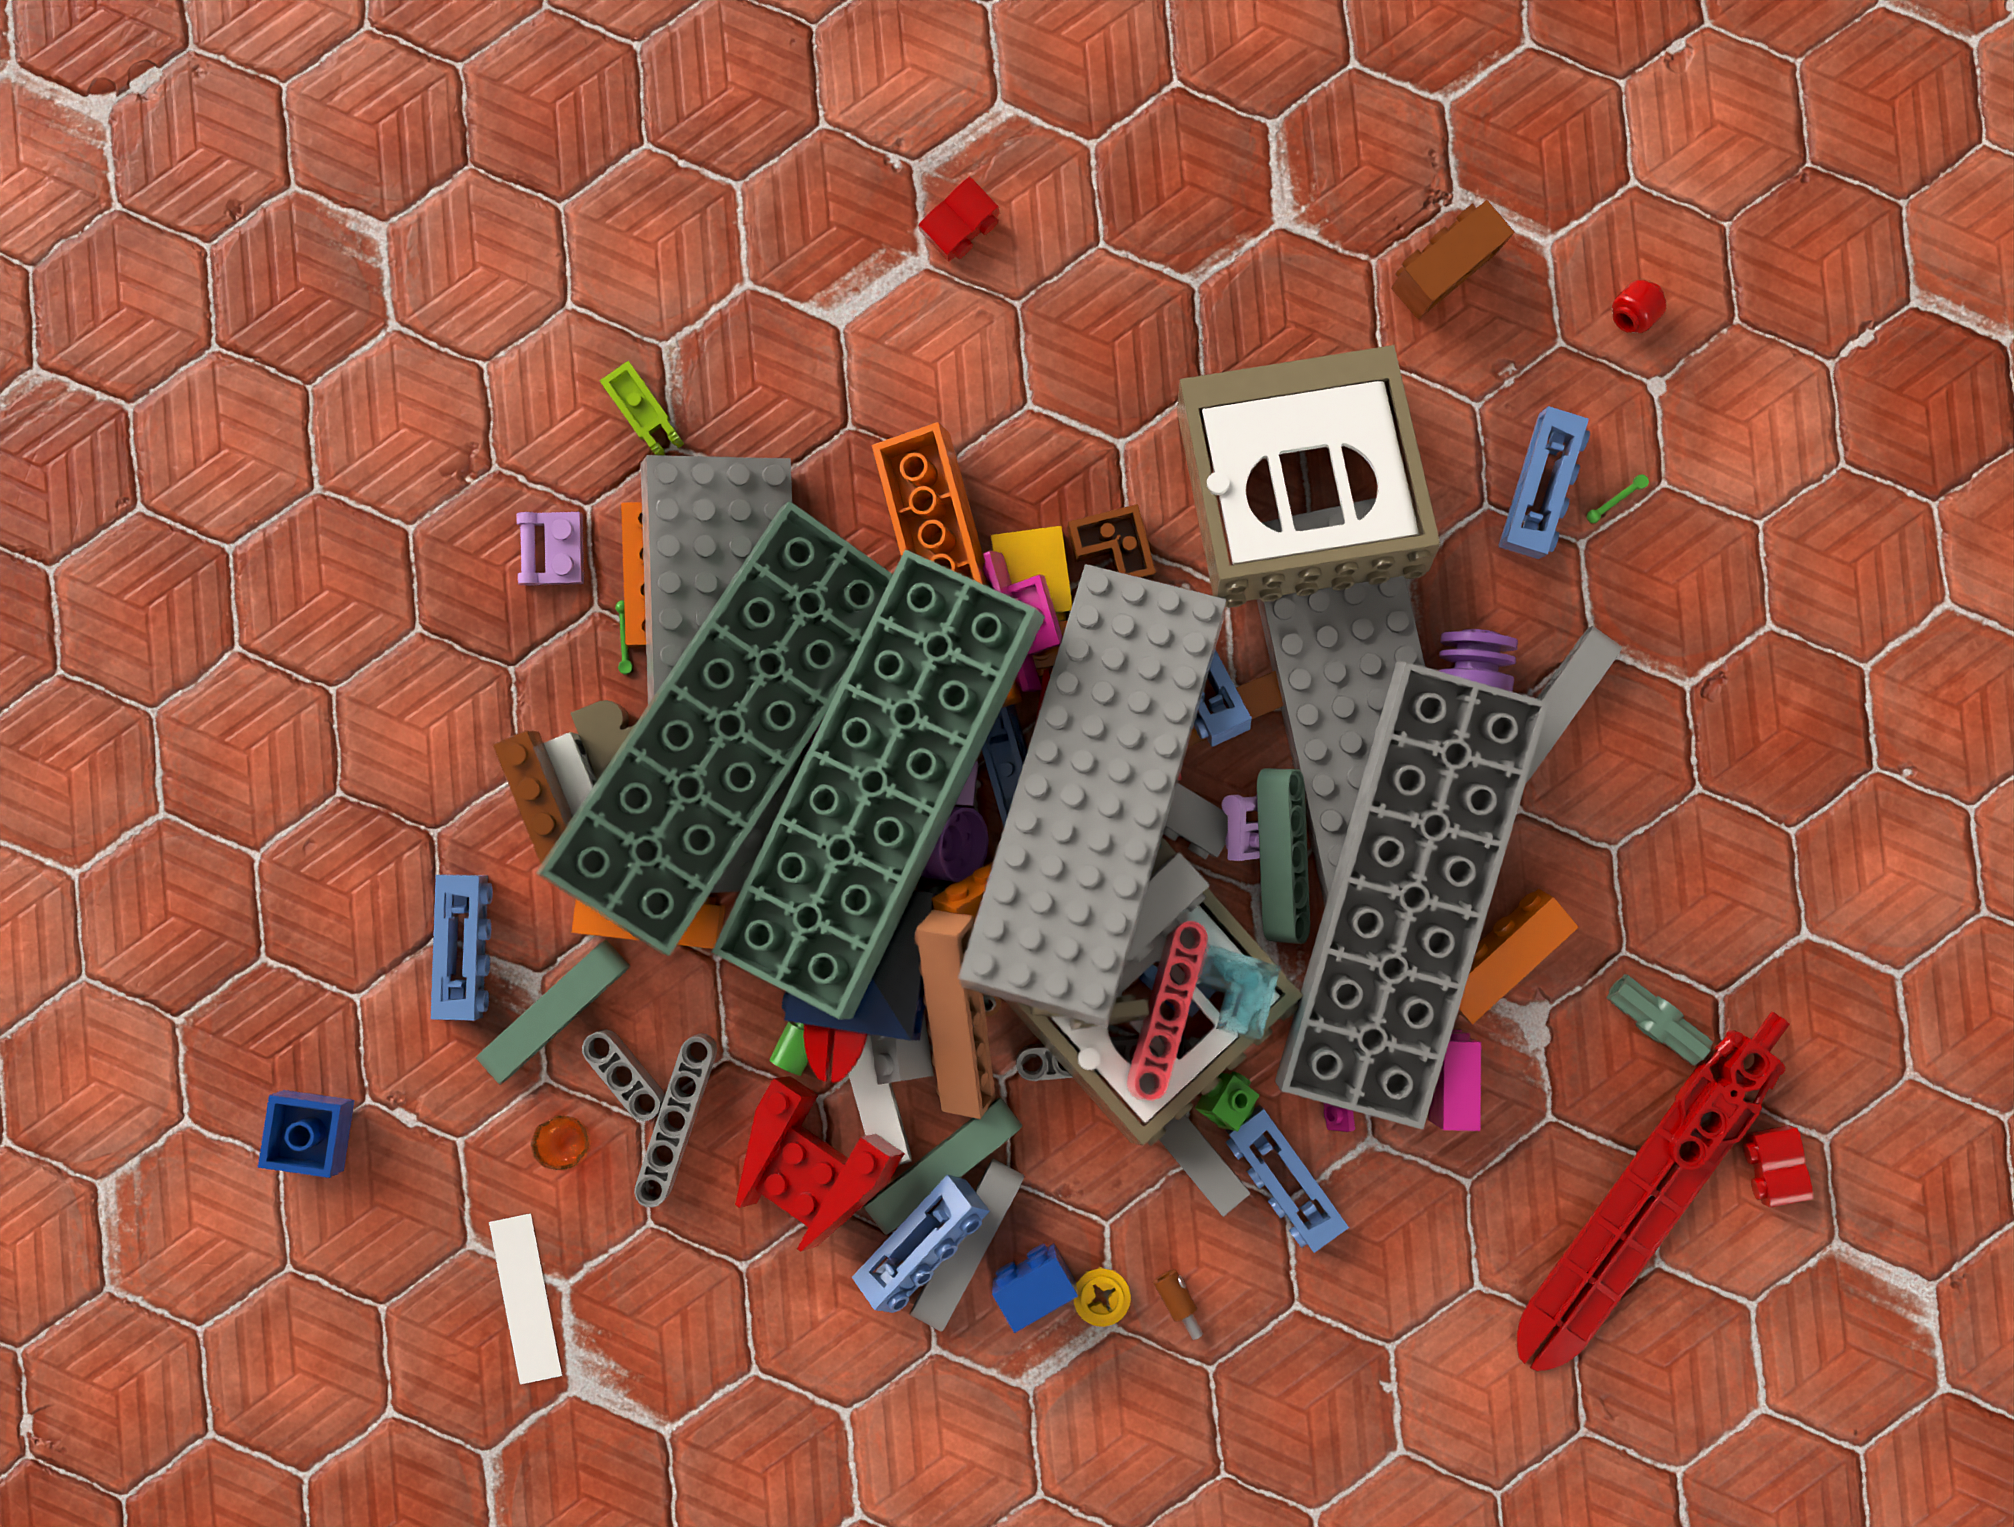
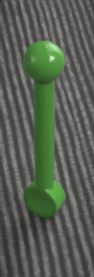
[1586,474,1649,523]
[615,600,633,674]

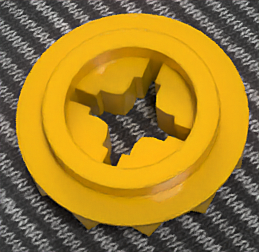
[1073,1267,1131,1327]

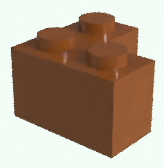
[1067,504,1156,580]

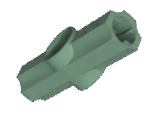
[1606,974,1713,1066]

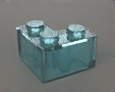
[1196,945,1281,1040]

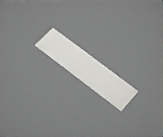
[489,1214,562,1385]

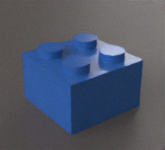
[258,1090,355,1178]
[992,1243,1078,1333]

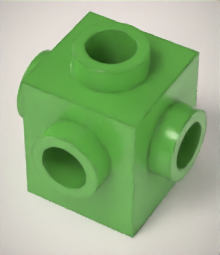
[1195,1071,1260,1132]

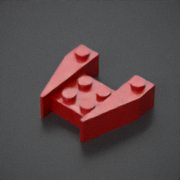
[735,1076,905,1252]

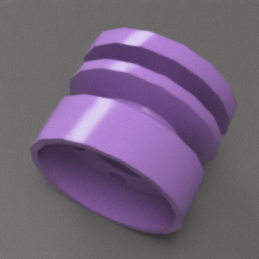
[1439,629,1518,692]
[921,806,989,883]

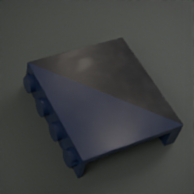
[782,890,938,1041]

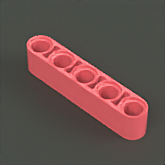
[1127,921,1208,1100]

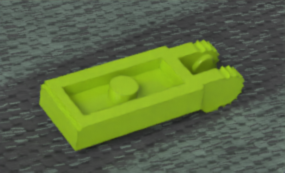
[600,361,684,456]

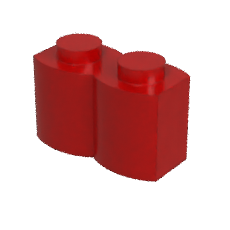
[918,176,1000,262]
[1743,1125,1813,1208]

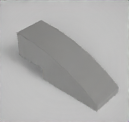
[1159,1115,1251,1217]

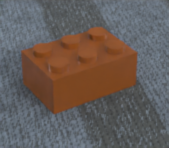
[1391,200,1515,320]

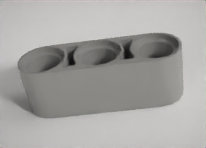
[582,1029,665,1121]

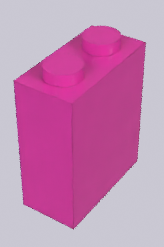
[1428,1029,1481,1131]

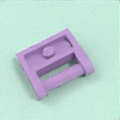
[517,512,584,586]
[1222,794,1260,861]

